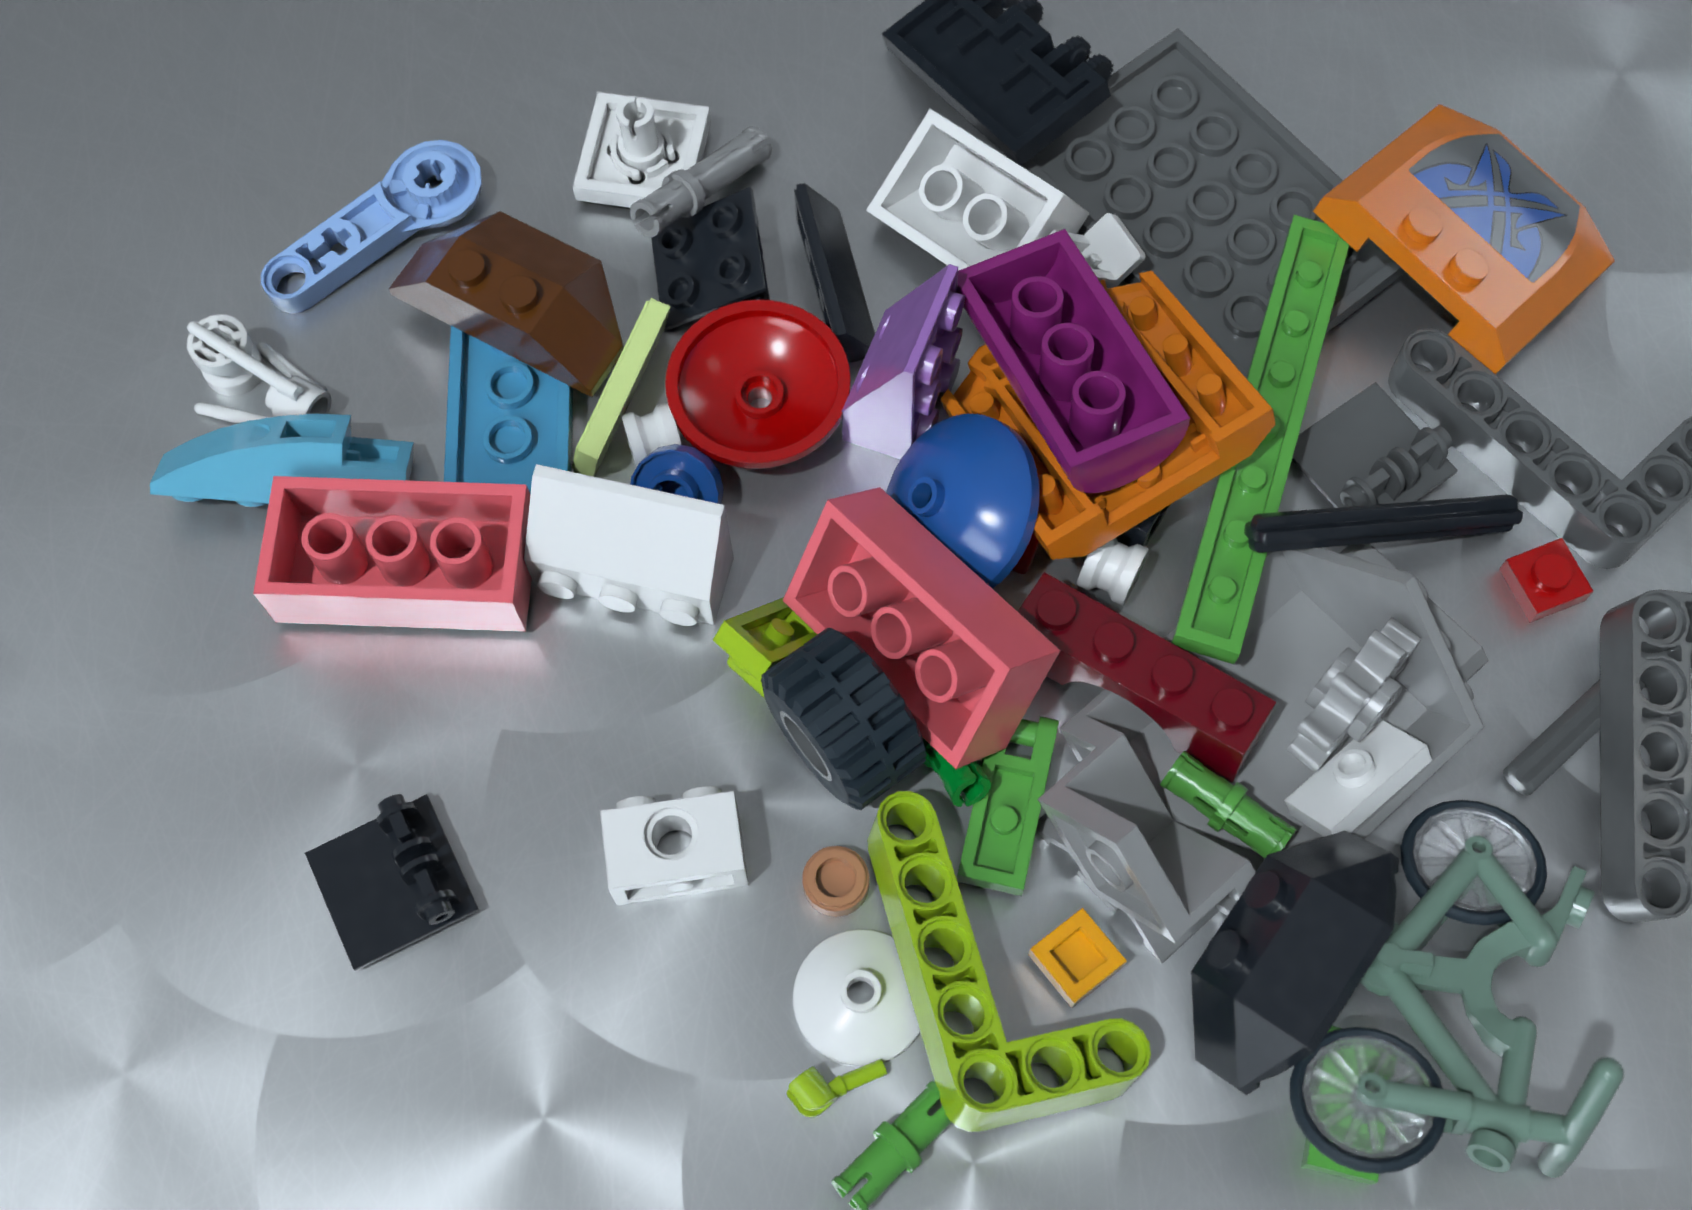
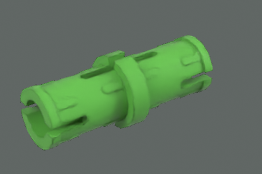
[1160,750,1297,858]
[831,1081,952,1210]

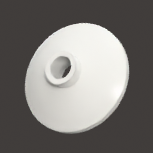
[793,930,920,1067]

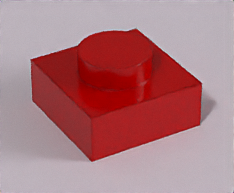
[1499,538,1594,623]

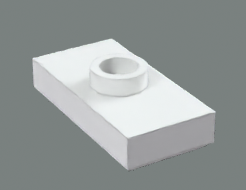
[1284,719,1432,837]

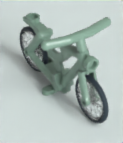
[1290,800,1624,1178]

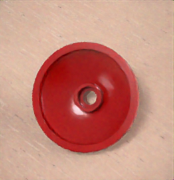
[665,300,851,469]

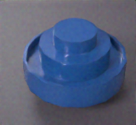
[630,444,724,504]

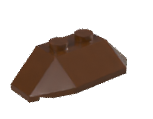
[389,211,624,397]

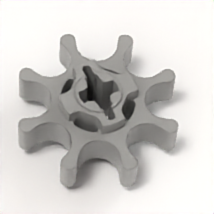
[1287,617,1422,772]

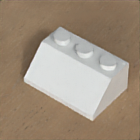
[866,109,1090,271]
[524,464,734,626]

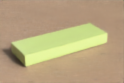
[572,298,671,477]

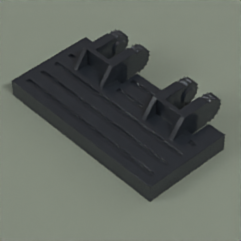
[882,0,1114,166]

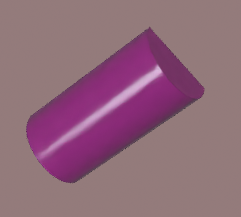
[957,229,1190,493]

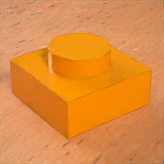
[1028,907,1127,1008]

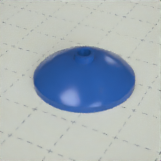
[886,414,1040,589]

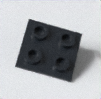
[651,187,770,331]
[305,794,479,971]

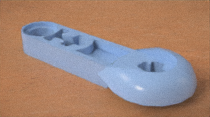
[261,140,482,314]

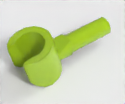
[786,1059,887,1118]

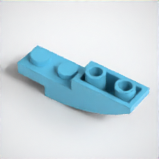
[150,414,414,507]

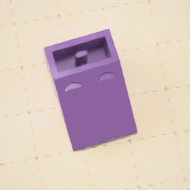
[842,264,965,460]

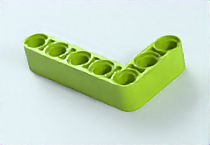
[867,791,1151,1132]

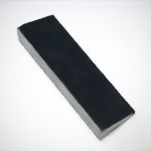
[794,183,875,363]

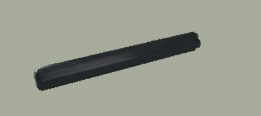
[1244,494,1523,553]

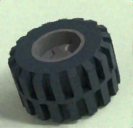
[761,628,926,810]

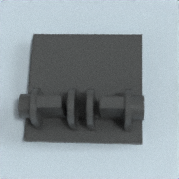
[1292,382,1458,508]

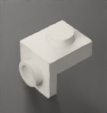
[1049,213,1145,288]

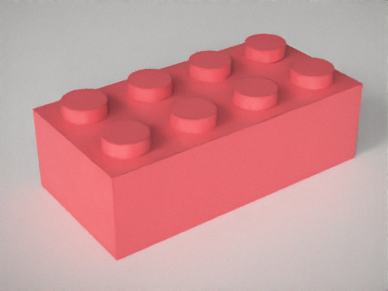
[253,476,532,632]
[782,487,1060,769]

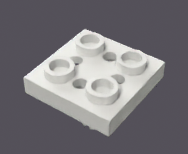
[573,92,711,208]

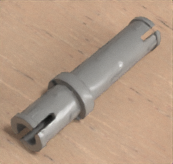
[630,127,772,237]

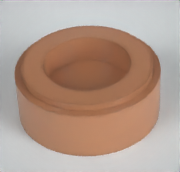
[802,846,869,917]

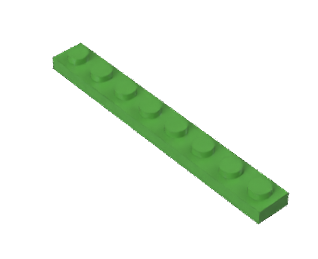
[1171,215,1349,665]

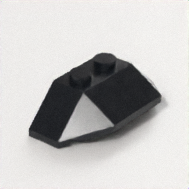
[1191,830,1399,1095]

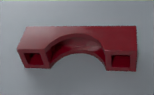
[1018,572,1276,783]

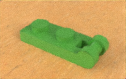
[957,716,1059,896]

